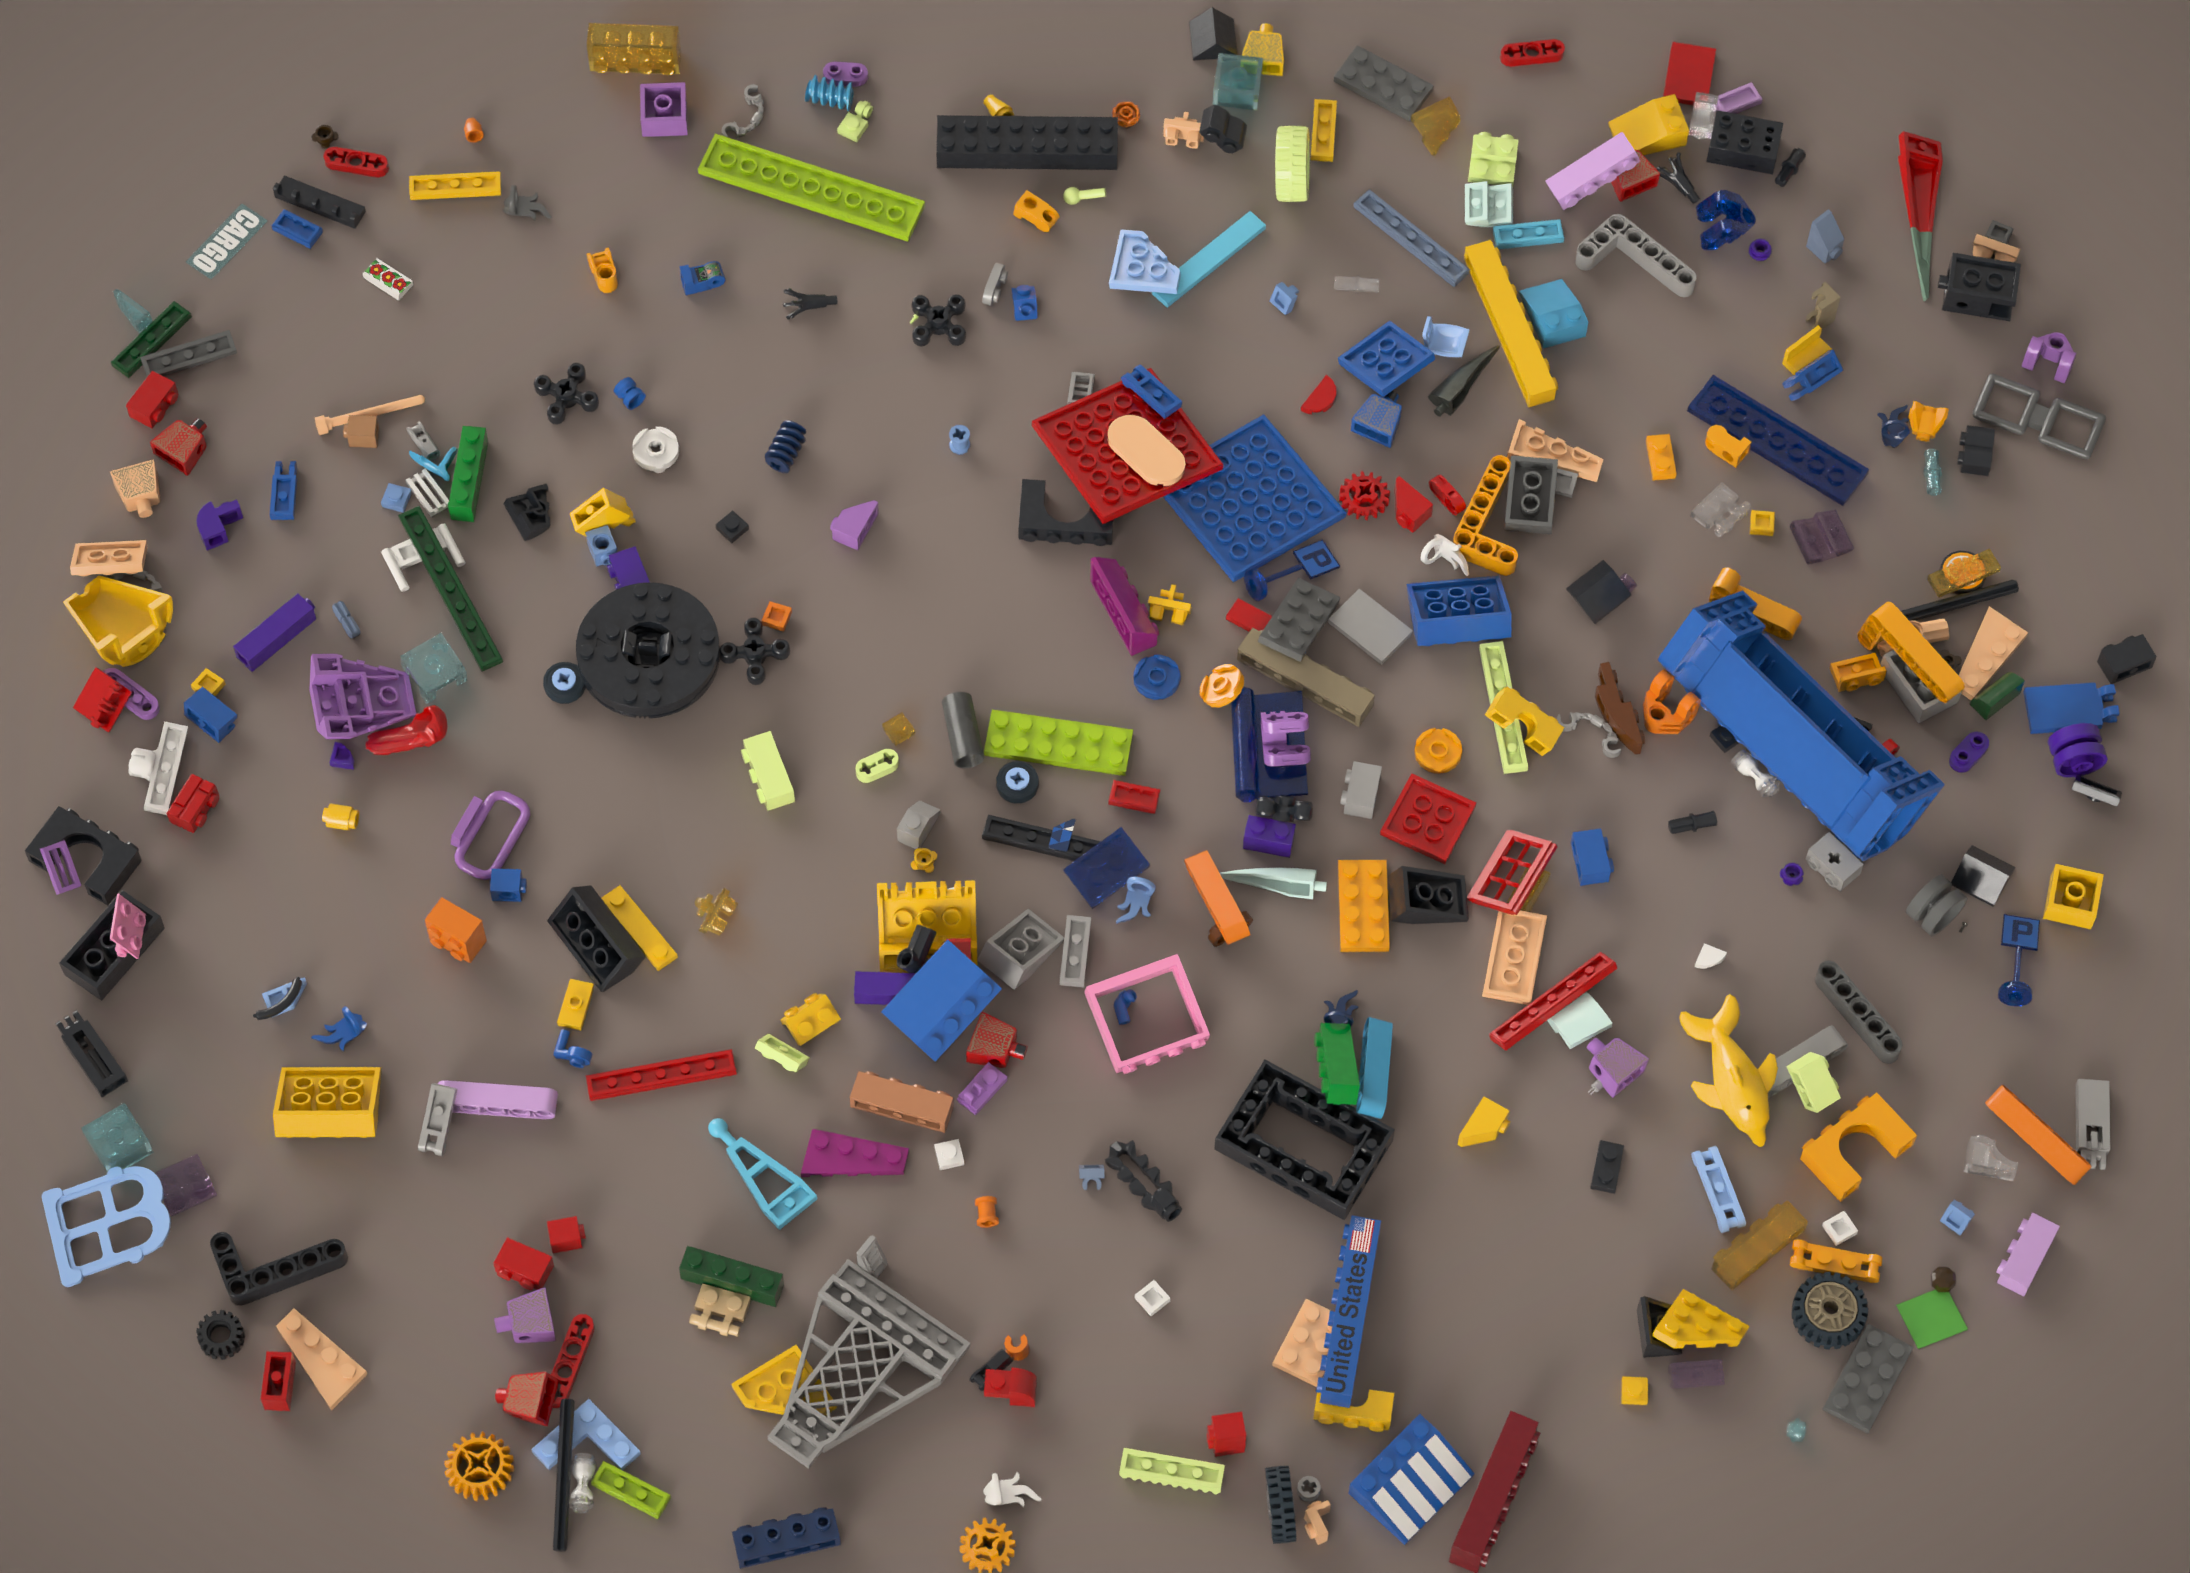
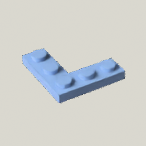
[531,1399,641,1470]

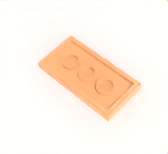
[1482,910,1547,1005]

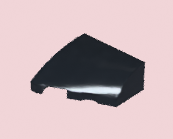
[503,484,550,541]

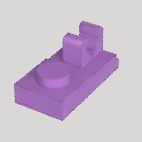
[957,1062,1007,1115]

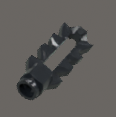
[1105,1140,1182,1222]

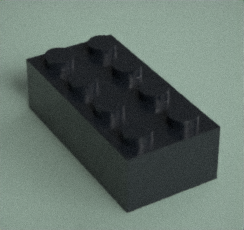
[59,890,165,1001]

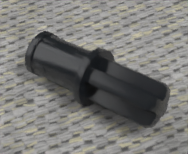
[1775,148,1806,187]
[1668,810,1717,834]

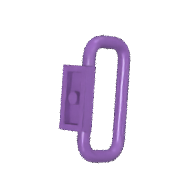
[451,791,530,880]

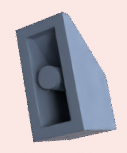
[1806,209,1844,264]

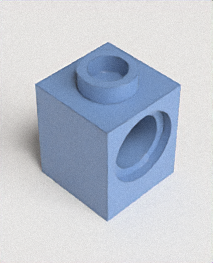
[585,525,617,567]

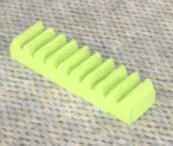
[1119,1448,1225,1494]

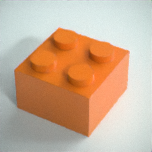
[425,897,487,963]

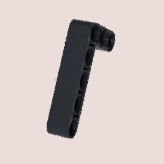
[210,1232,348,1306]

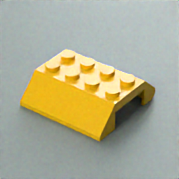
[877,880,978,973]

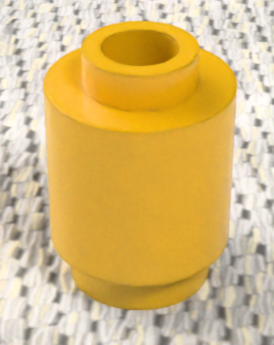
[322,803,360,831]

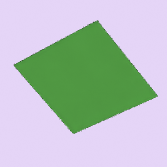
[1896,1289,1968,1349]

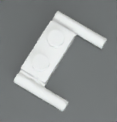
[381,523,465,592]

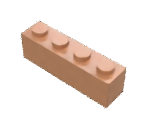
[850,1071,954,1133]

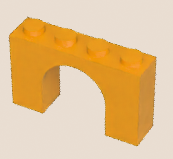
[1800,1092,1917,1202]

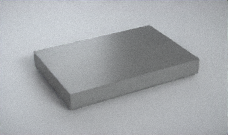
[1328,589,1413,665]

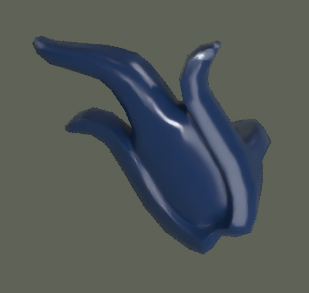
[1877,405,1910,448]
[1324,990,1359,1027]

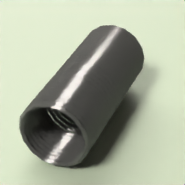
[942,692,984,768]

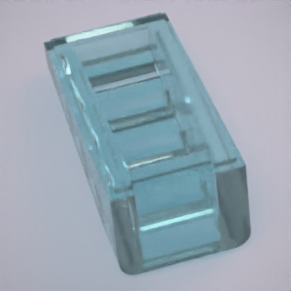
[113,289,152,334]

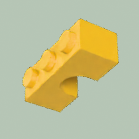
[1485,686,1565,756]
[1313,1389,1394,1432]

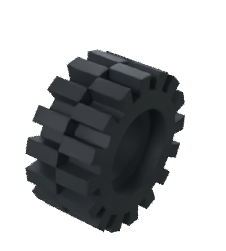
[196,1310,245,1360]

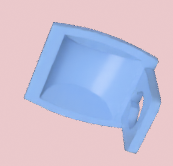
[1423,316,1470,357]

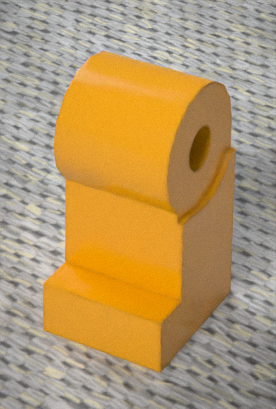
[1013,190,1060,232]
[1705,425,1751,468]

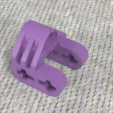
[2022,332,2077,384]
[1261,711,1311,766]

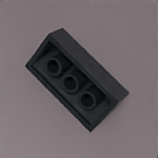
[547,885,646,992]

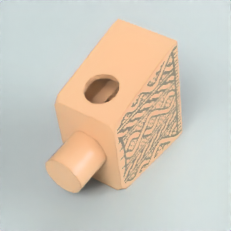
[110,460,160,518]

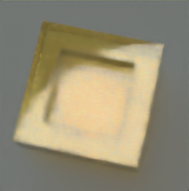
[882,712,915,746]

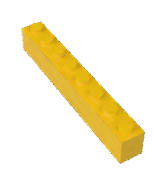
[1464,240,1558,407]

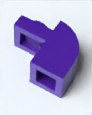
[196,499,243,551]

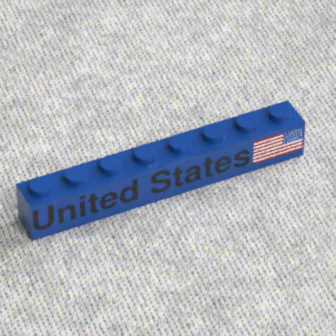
[1316,1215,1381,1408]

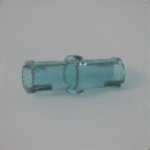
[1923,449,1942,496]

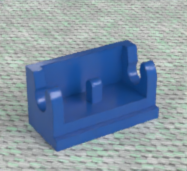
[184,686,237,743]

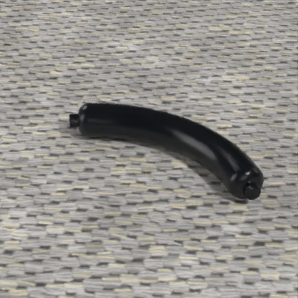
[253,977,302,1020]

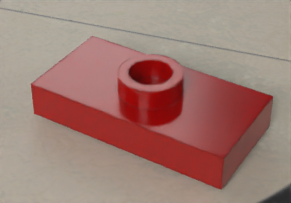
[1108,780,1161,814]

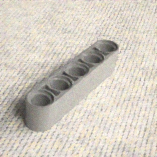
[1768,1025,1848,1099]

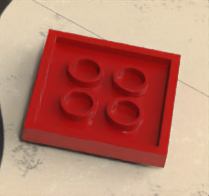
[1380,773,1477,864]

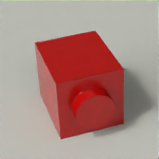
[547,1216,586,1253]

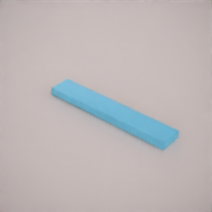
[1152,211,1266,308]

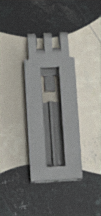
[2076,1079,2110,1170]

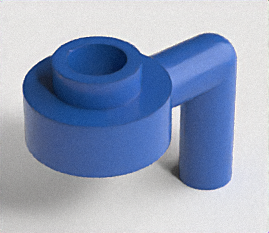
[553,1029,593,1068]

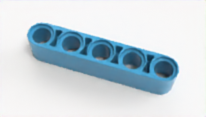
[1356,1017,1393,1119]

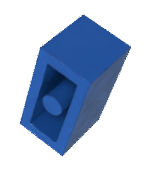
[1571,828,1614,886]

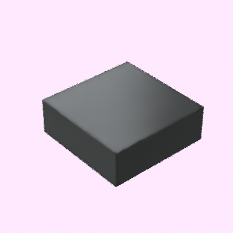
[1985,220,2014,244]

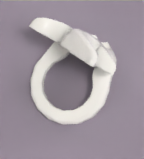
[1421,534,1469,576]
[983,1472,1042,1507]

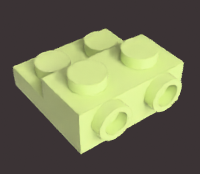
[1468,132,1518,187]

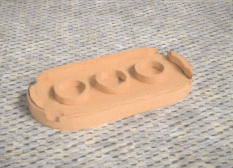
[1108,415,1185,486]

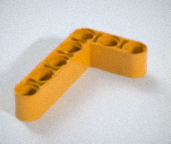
[1453,455,1518,576]
[1857,601,1965,703]

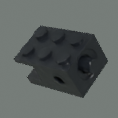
[1938,253,2021,321]

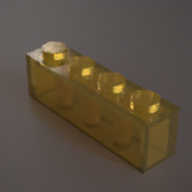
[1711,1200,1808,1290]

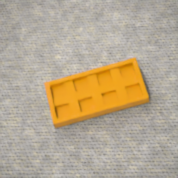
[1338,860,1390,952]

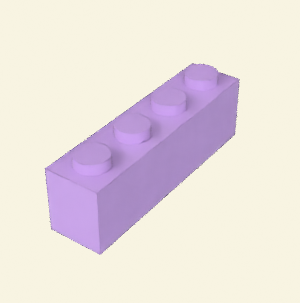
[1545,132,1640,210]

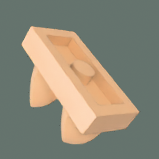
[1973,234,2020,262]

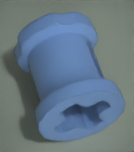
[949,425,970,455]

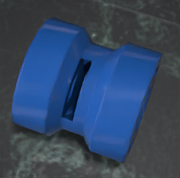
[614,377,646,410]

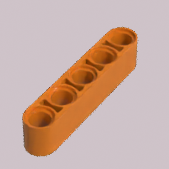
[1184,850,1250,945]
[1985,1084,2092,1185]

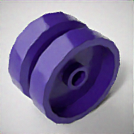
[2047,723,2108,777]

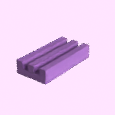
[40,840,81,895]

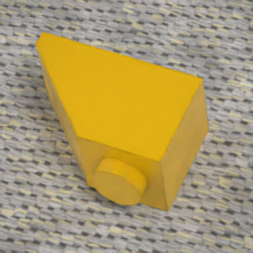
[1457,1097,1511,1147]

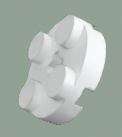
[633,427,679,473]

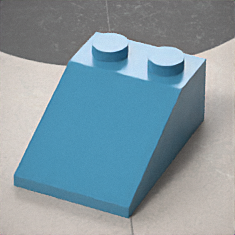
[1519,279,1588,349]

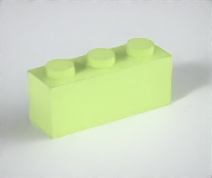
[741,731,795,811]

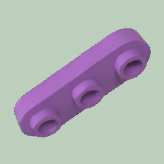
[103,668,160,720]

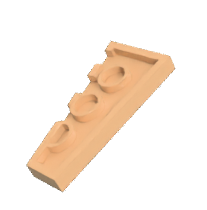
[276,1308,367,1411]

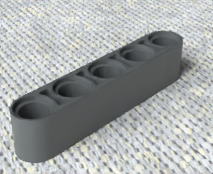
[1815,960,1903,1064]

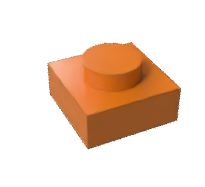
[761,601,792,632]

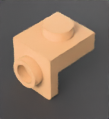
[1304,1500,1331,1545]

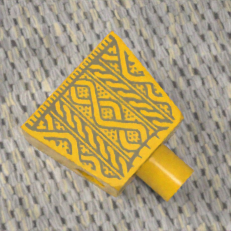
[1240,24,1284,76]

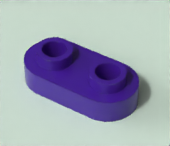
[1949,731,1989,773]

